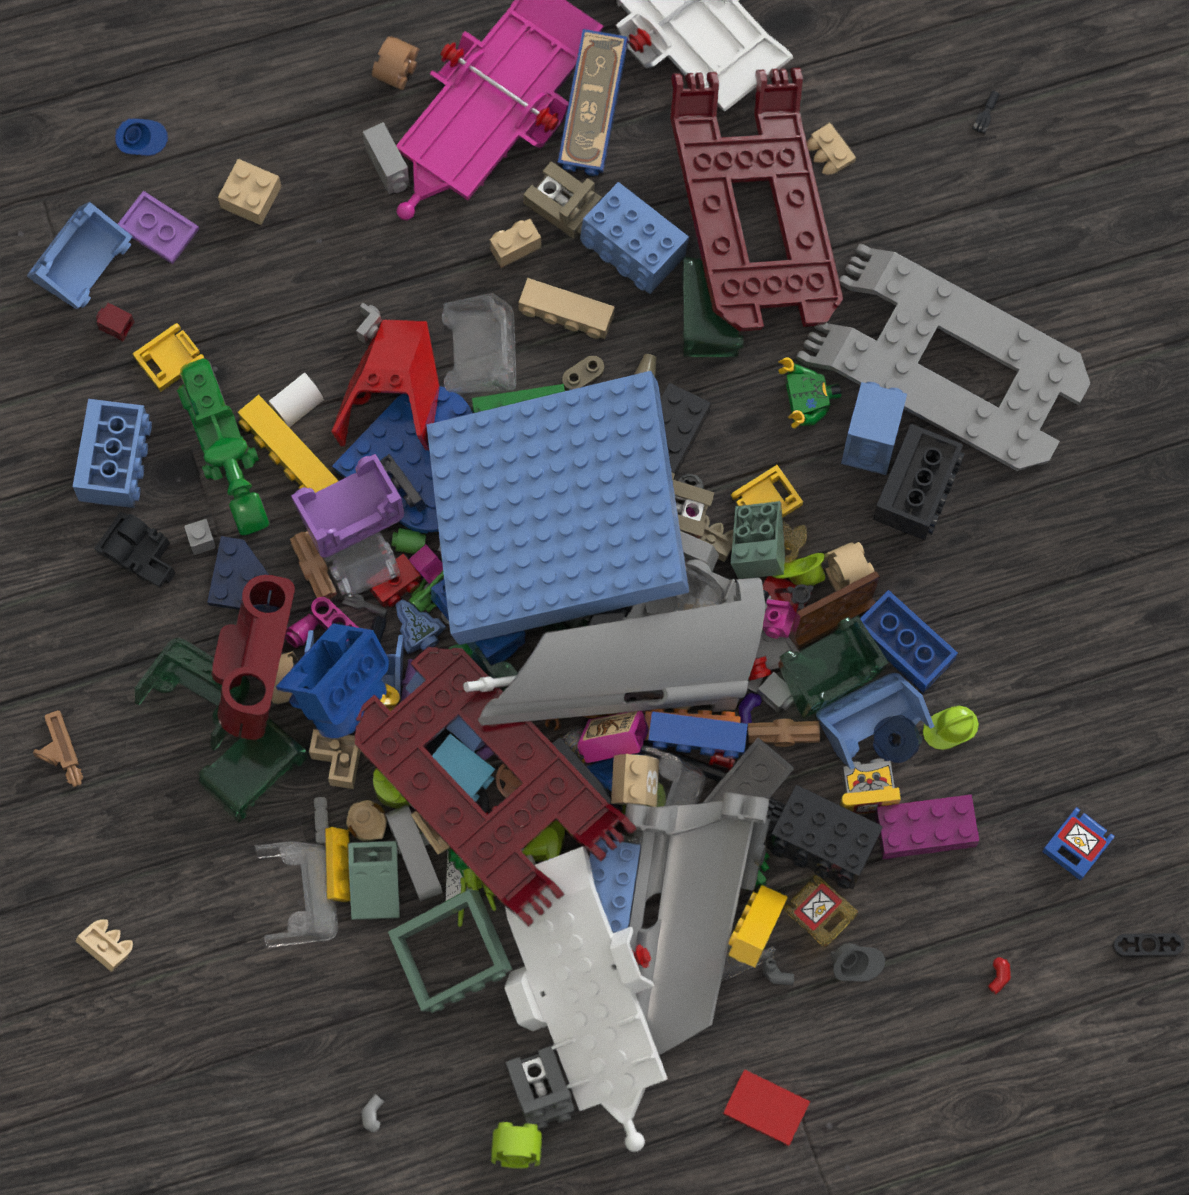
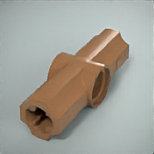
[290,531,337,600]
[748,719,820,747]

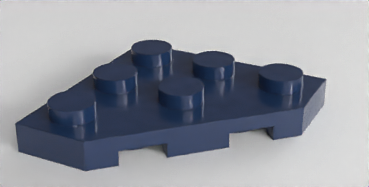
[207,536,279,613]

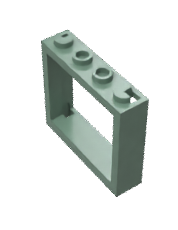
[388,890,512,1013]

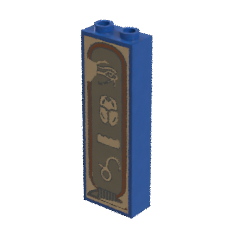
[558,29,628,176]

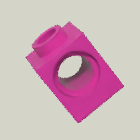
[408,545,443,584]

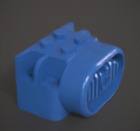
[276,623,389,739]

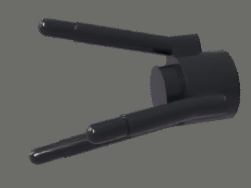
[775,584,814,617]

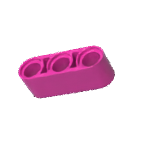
[311,597,359,641]

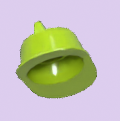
[773,553,825,587]
[923,706,978,750]

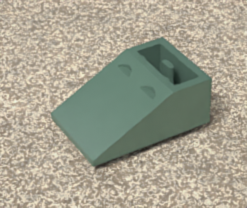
[731,501,785,579]
[348,841,400,920]

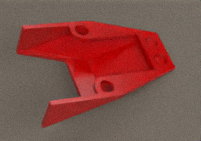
[331,320,440,450]

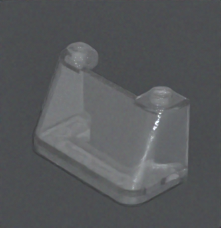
[442,293,516,394]

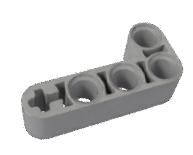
[385,805,443,902]

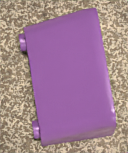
[291,454,404,558]

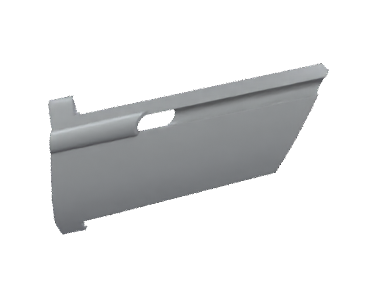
[478,578,765,725]
[625,792,769,1055]

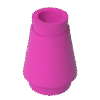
[285,614,319,648]

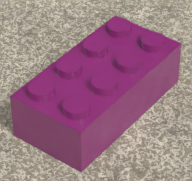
[875,794,979,859]

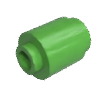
[391,528,426,554]

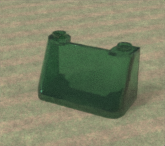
[682,257,743,357]
[778,616,889,719]
[199,717,308,823]

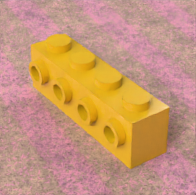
[728,885,787,967]

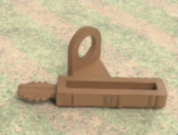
[33,710,83,787]

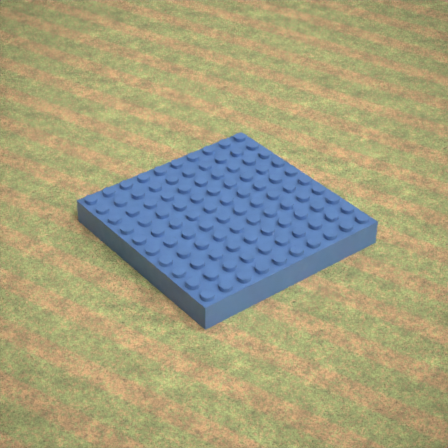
[427,371,689,645]

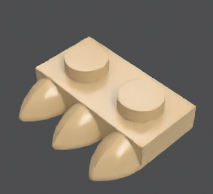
[807,123,856,175]
[76,919,133,972]

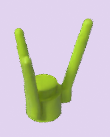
[458,868,497,927]

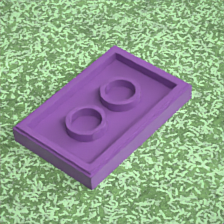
[118,191,199,264]

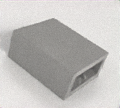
[363,122,409,195]

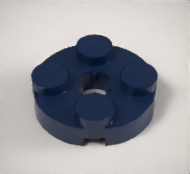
[873,715,922,763]

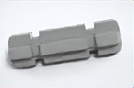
[314,797,328,844]

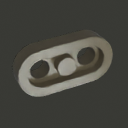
[562,356,604,391]

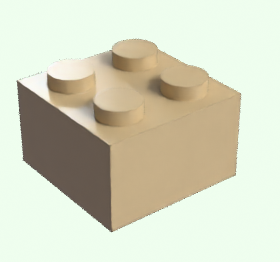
[218,159,281,225]

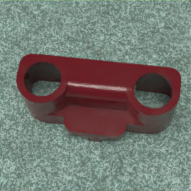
[211,575,295,740]

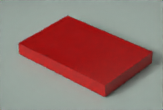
[723,1069,810,1146]

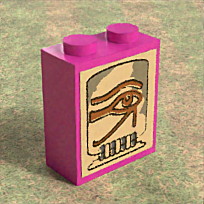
[578,711,649,763]

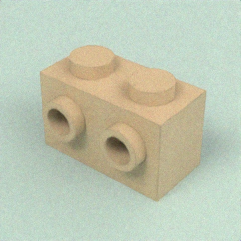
[490,219,541,268]

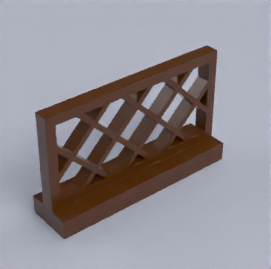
[789,571,880,649]

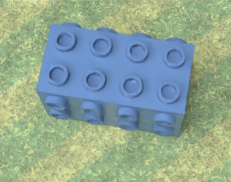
[580,182,689,294]

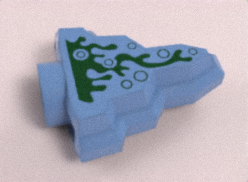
[396,599,446,654]

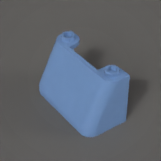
[27,202,133,309]

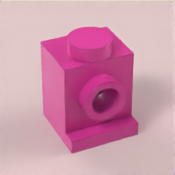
[762,599,796,639]

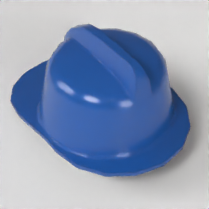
[115,118,168,155]

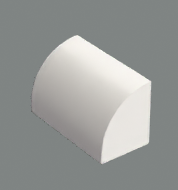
[269,373,324,428]

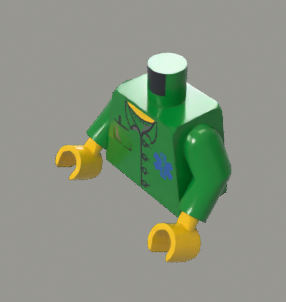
[778,357,841,428]

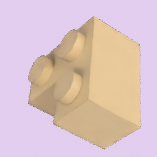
[309,729,361,789]

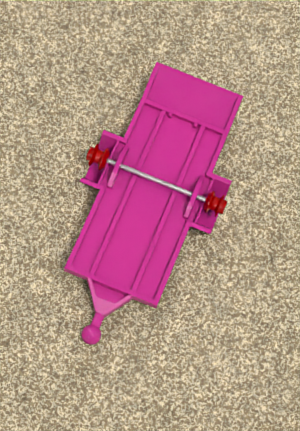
[396,0,604,220]

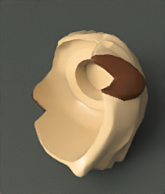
[346,800,387,842]

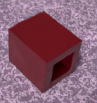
[96,303,134,341]

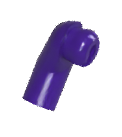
[738,693,762,724]

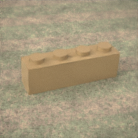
[519,278,614,339]

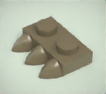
[700,515,733,562]

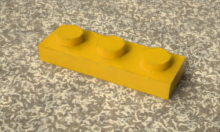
[325,827,351,902]

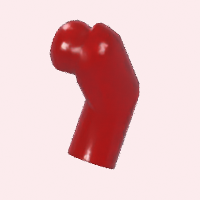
[988,957,1011,995]

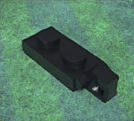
[379,454,426,512]

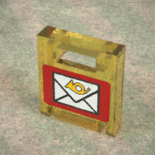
[783,875,858,948]

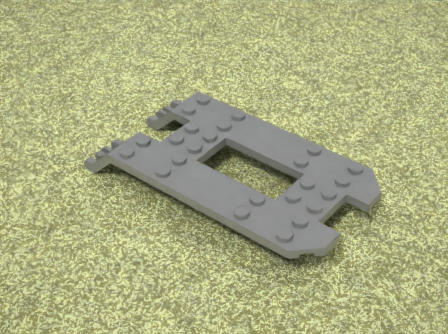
[796,244,1091,471]

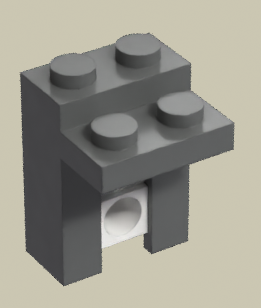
[506,1046,575,1131]

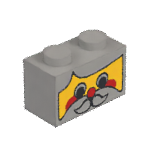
[842,759,895,794]

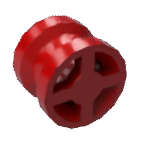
[748,656,771,681]

